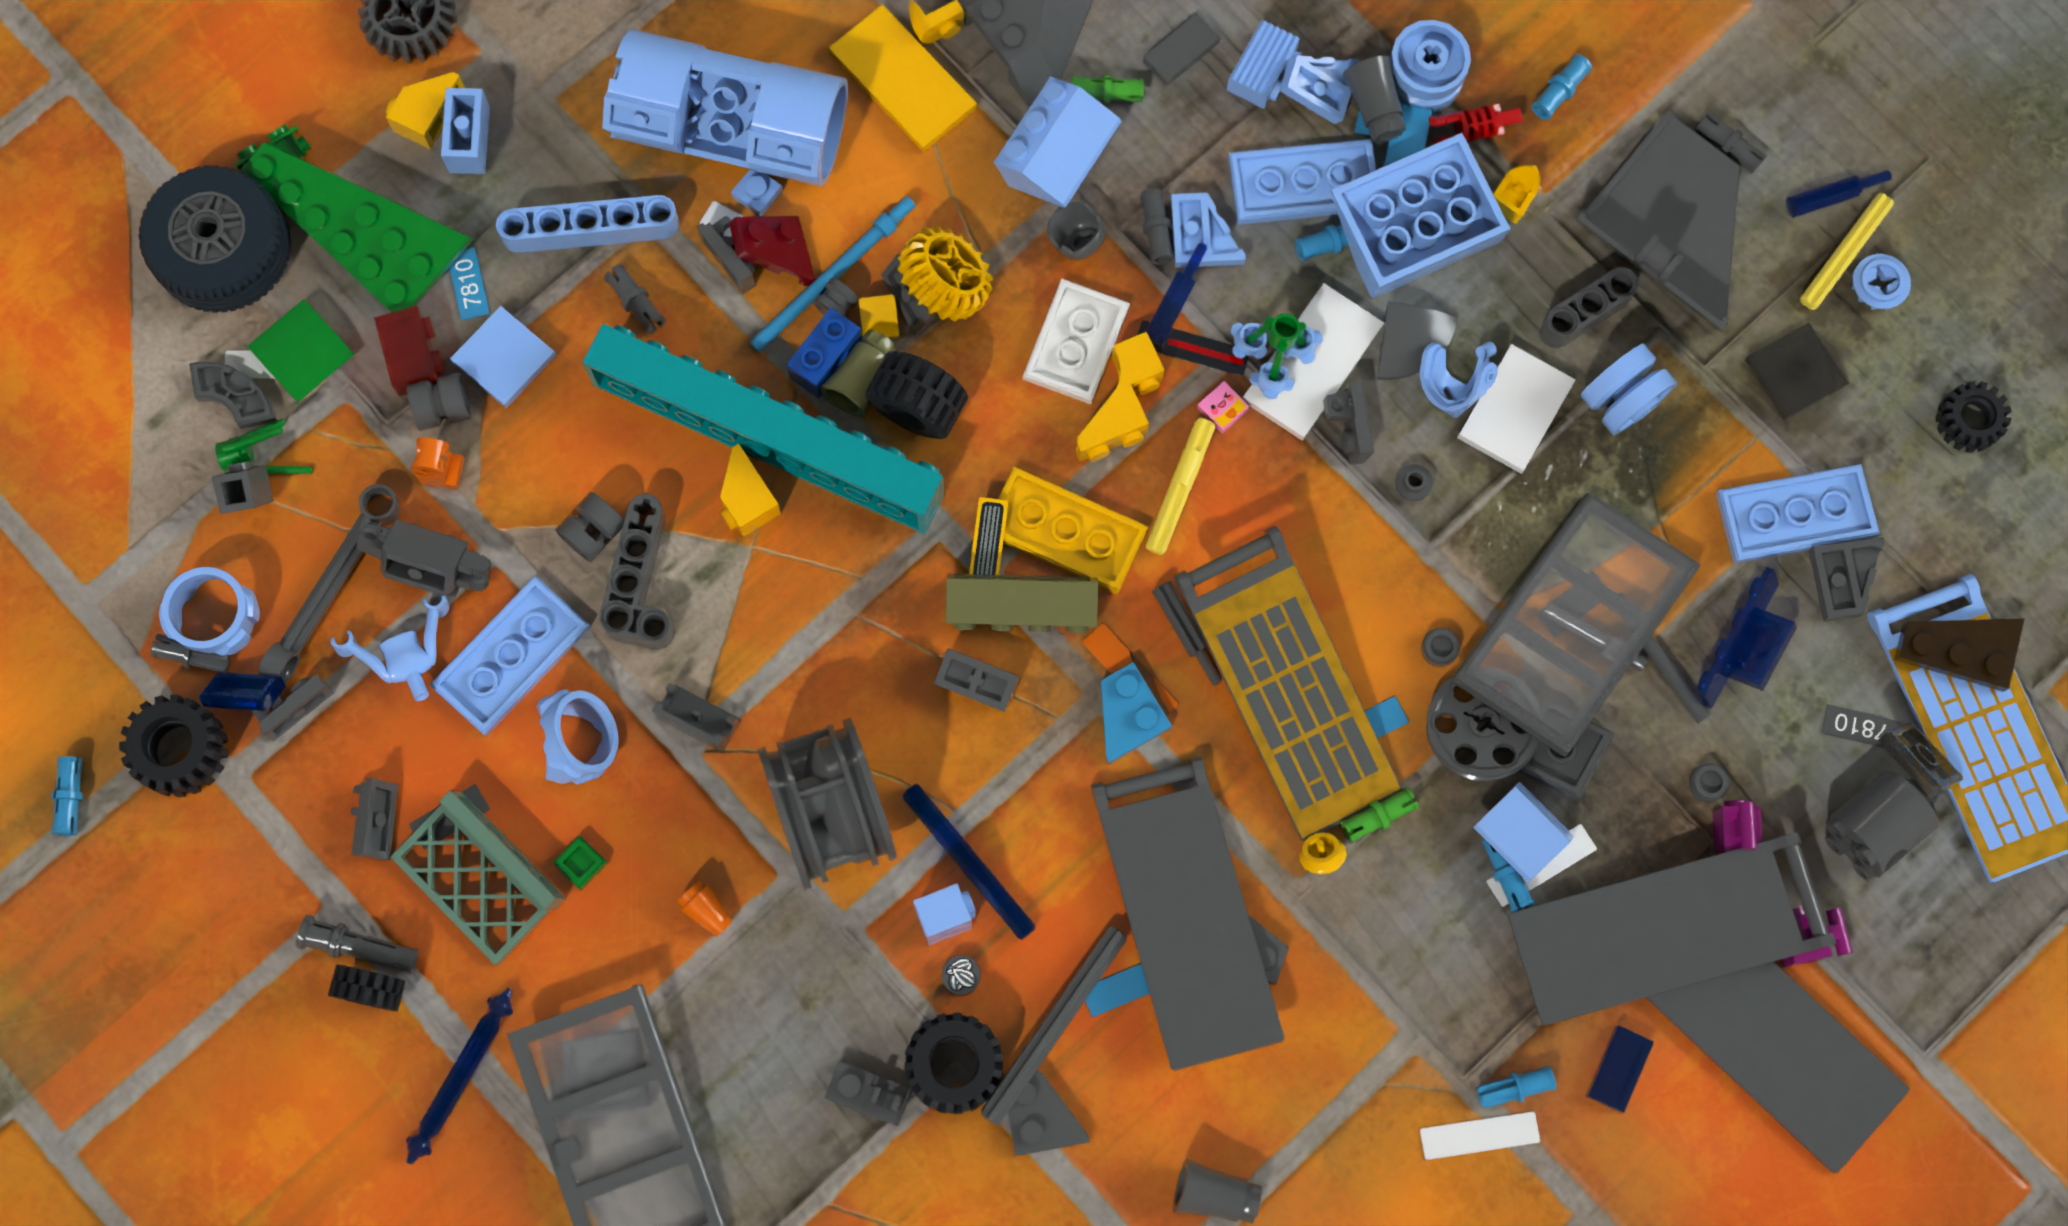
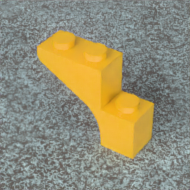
[1076,332,1165,462]

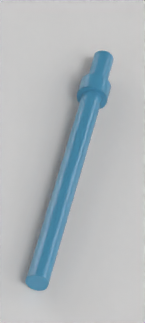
[749,196,916,353]

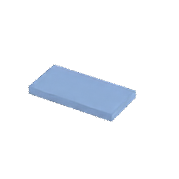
[1228,139,1376,225]
[1716,464,1880,564]
[430,576,591,737]

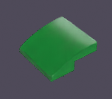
[247,299,355,403]

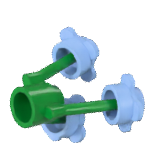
[1230,314,1323,399]

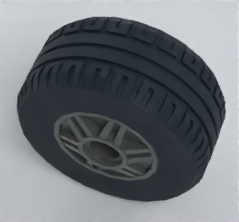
[138,165,291,313]

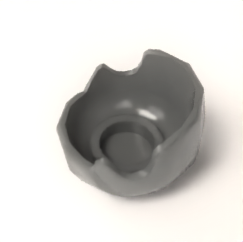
[1047,202,1105,260]

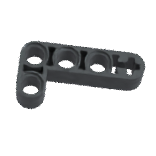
[599,494,674,650]

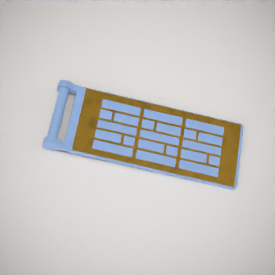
[1867,573,2068,883]

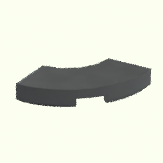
[189,362,277,429]

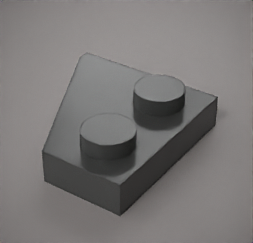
[1809,537,1884,622]
[1002,1071,1090,1156]

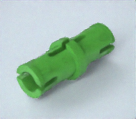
[1071,74,1144,104]
[1340,787,1419,844]

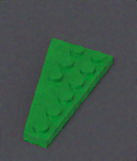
[241,142,475,320]

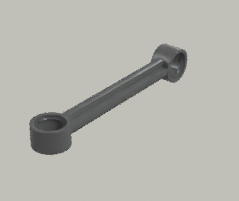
[258,484,401,686]

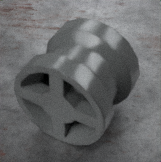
[813,278,859,317]

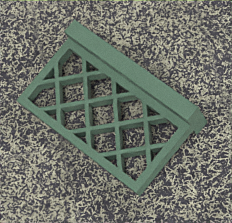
[390,790,566,965]

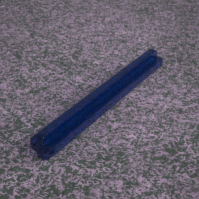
[903,784,1035,940]

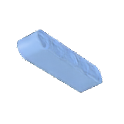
[496,195,680,253]

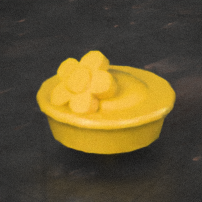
[1299,832,1347,875]

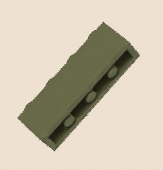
[946,573,1098,633]

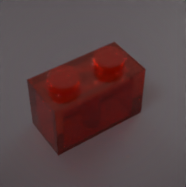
[374,306,445,397]

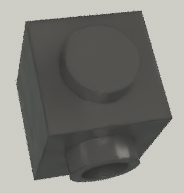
[212,461,274,514]

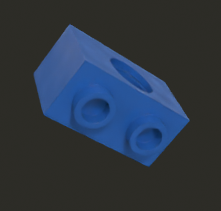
[786,307,862,398]

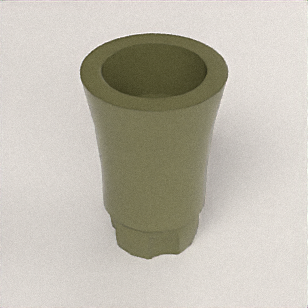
[820,330,897,417]

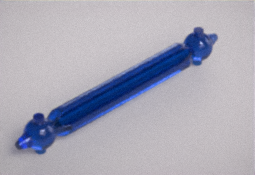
[406,988,513,1165]

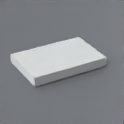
[1023,279,1130,404]
[1457,344,1576,474]

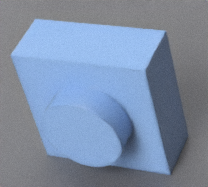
[731,170,783,216]

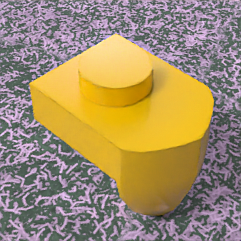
[909,0,964,44]
[1493,165,1540,224]

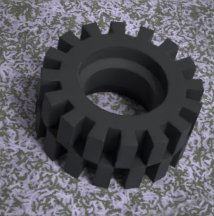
[1936,381,2012,453]
[328,964,406,1012]

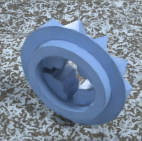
[1851,254,1911,311]

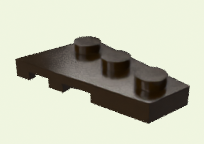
[1894,618,2025,692]

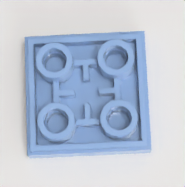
[450,306,557,409]

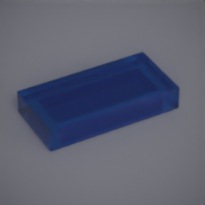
[199,672,286,712]
[1585,1025,1654,1113]

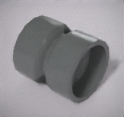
[407,372,471,431]
[555,492,624,563]

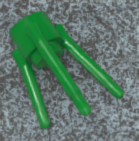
[215,419,313,474]

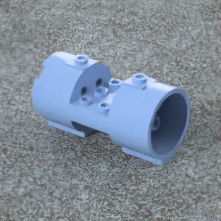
[602,29,848,187]

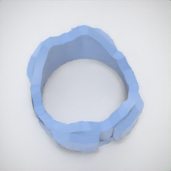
[158,567,260,656]
[536,689,618,785]

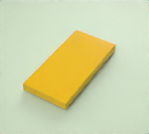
[829,4,977,153]
[998,467,1149,595]

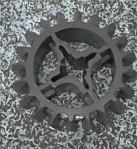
[358,0,458,65]

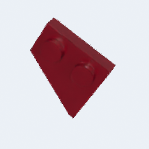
[729,216,816,286]

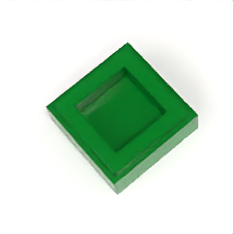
[553,835,608,891]

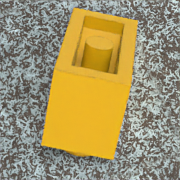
[386,72,465,150]
[719,444,781,537]

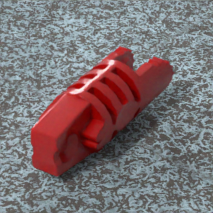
[1428,103,1523,145]

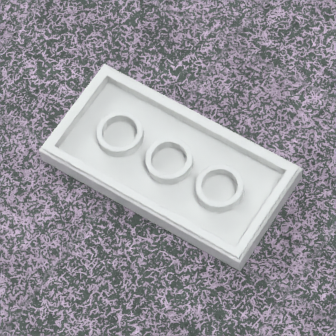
[1242,283,1384,441]

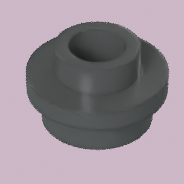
[1395,464,1433,501]

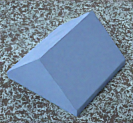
[1473,781,1574,882]

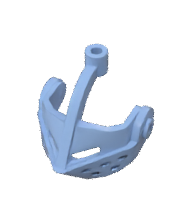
[1420,342,1498,418]

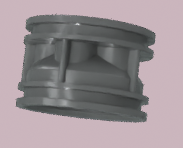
[757,718,897,890]

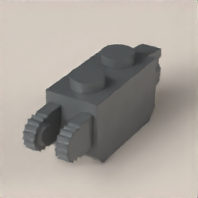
[356,519,491,596]

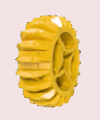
[897,225,993,322]

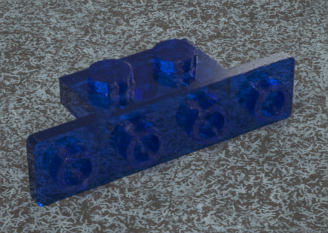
[1698,567,1797,708]

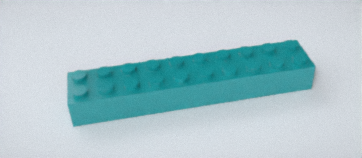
[582,324,944,535]

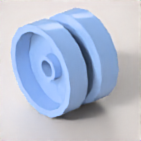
[1390,20,1471,113]
[1580,344,1678,435]

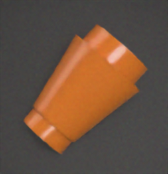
[677,880,733,937]

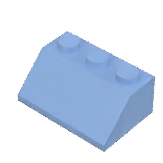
[993,76,1121,208]

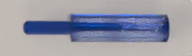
[1786,170,1892,218]
[1145,243,1208,347]

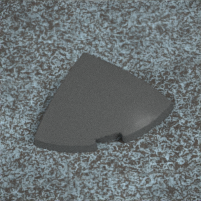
[1377,301,1457,380]

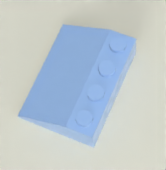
[1330,133,1510,299]

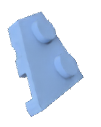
[1279,56,1360,124]
[1170,193,1246,268]

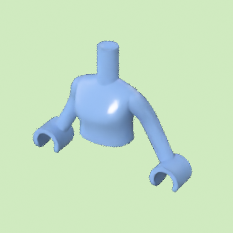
[330,595,450,701]

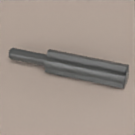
[1152,581,1222,686]

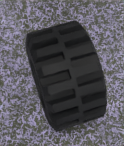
[865,351,968,439]
[119,695,229,797]
[904,1012,1003,1115]

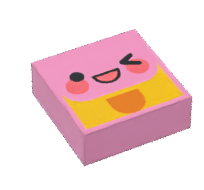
[1197,381,1249,434]

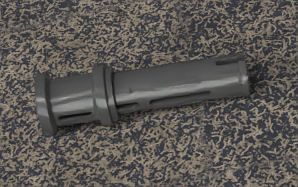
[296,915,419,974]

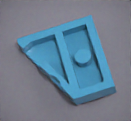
[1101,662,1172,764]

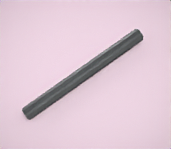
[981,926,1127,1125]

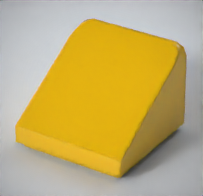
[858,294,900,339]

